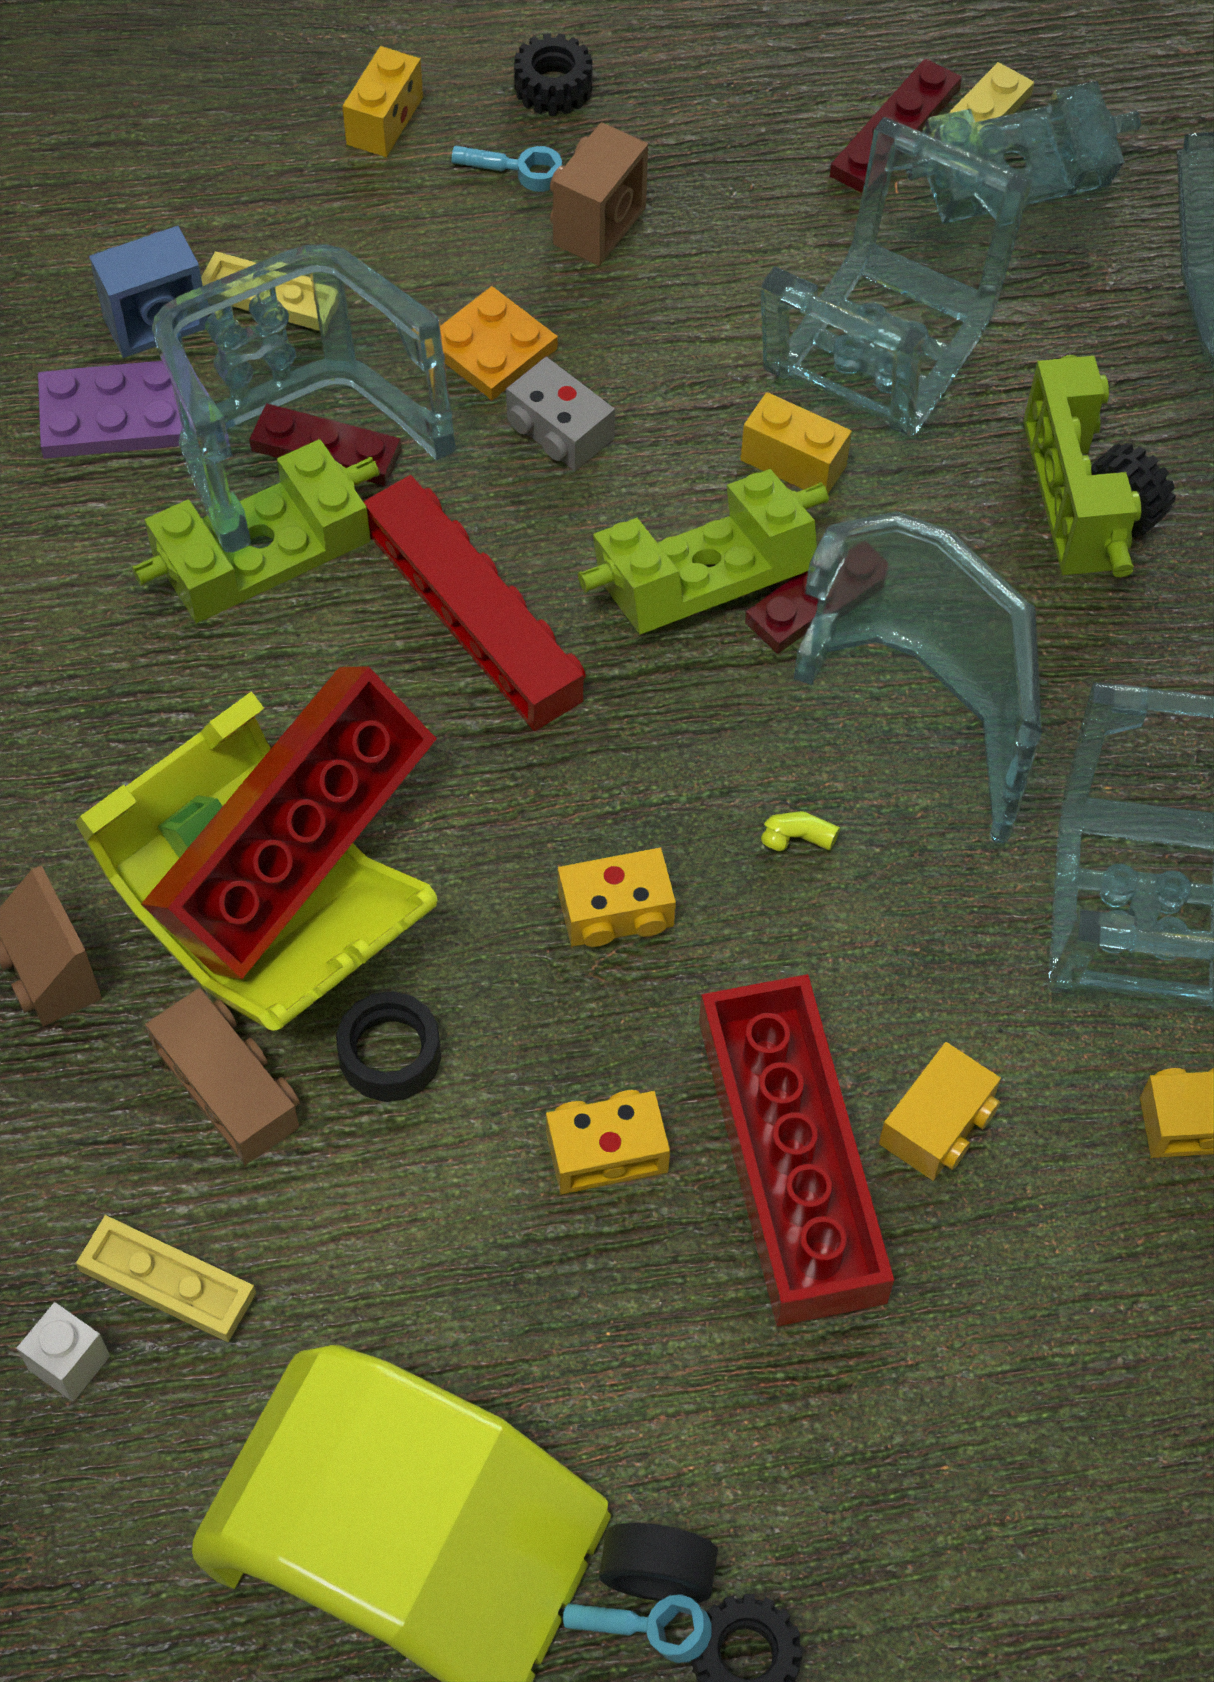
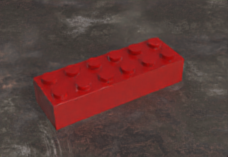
[141,666,437,979]
[699,974,894,1327]

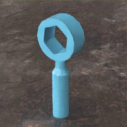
[452,145,562,192]
[563,1595,712,1663]

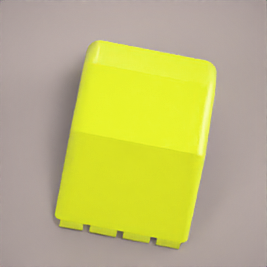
[75,691,437,1031]
[192,1345,612,1682]

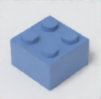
[89,226,210,358]

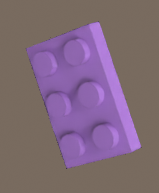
[38,359,187,459]

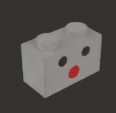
[506,357,615,471]

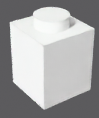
[16,1302,110,1402]

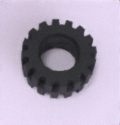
[514,33,593,116]
[1091,443,1176,537]
[691,1593,802,1682]

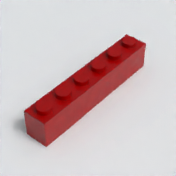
[363,475,586,732]

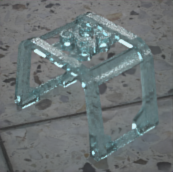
[761,117,1032,437]
[152,244,456,552]
[1048,682,1214,1011]

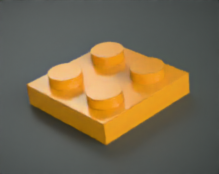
[426,286,558,401]

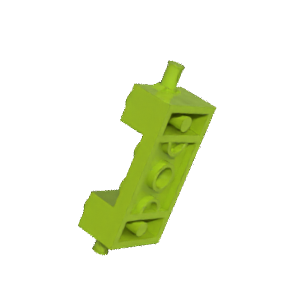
[1023,355,1141,577]
[132,439,379,624]
[578,469,829,634]

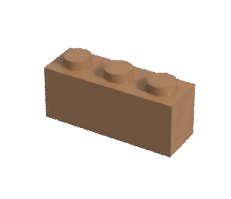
[145,987,300,1166]

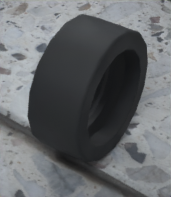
[336,991,441,1102]
[599,1522,718,1603]

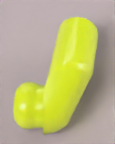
[761,811,840,851]

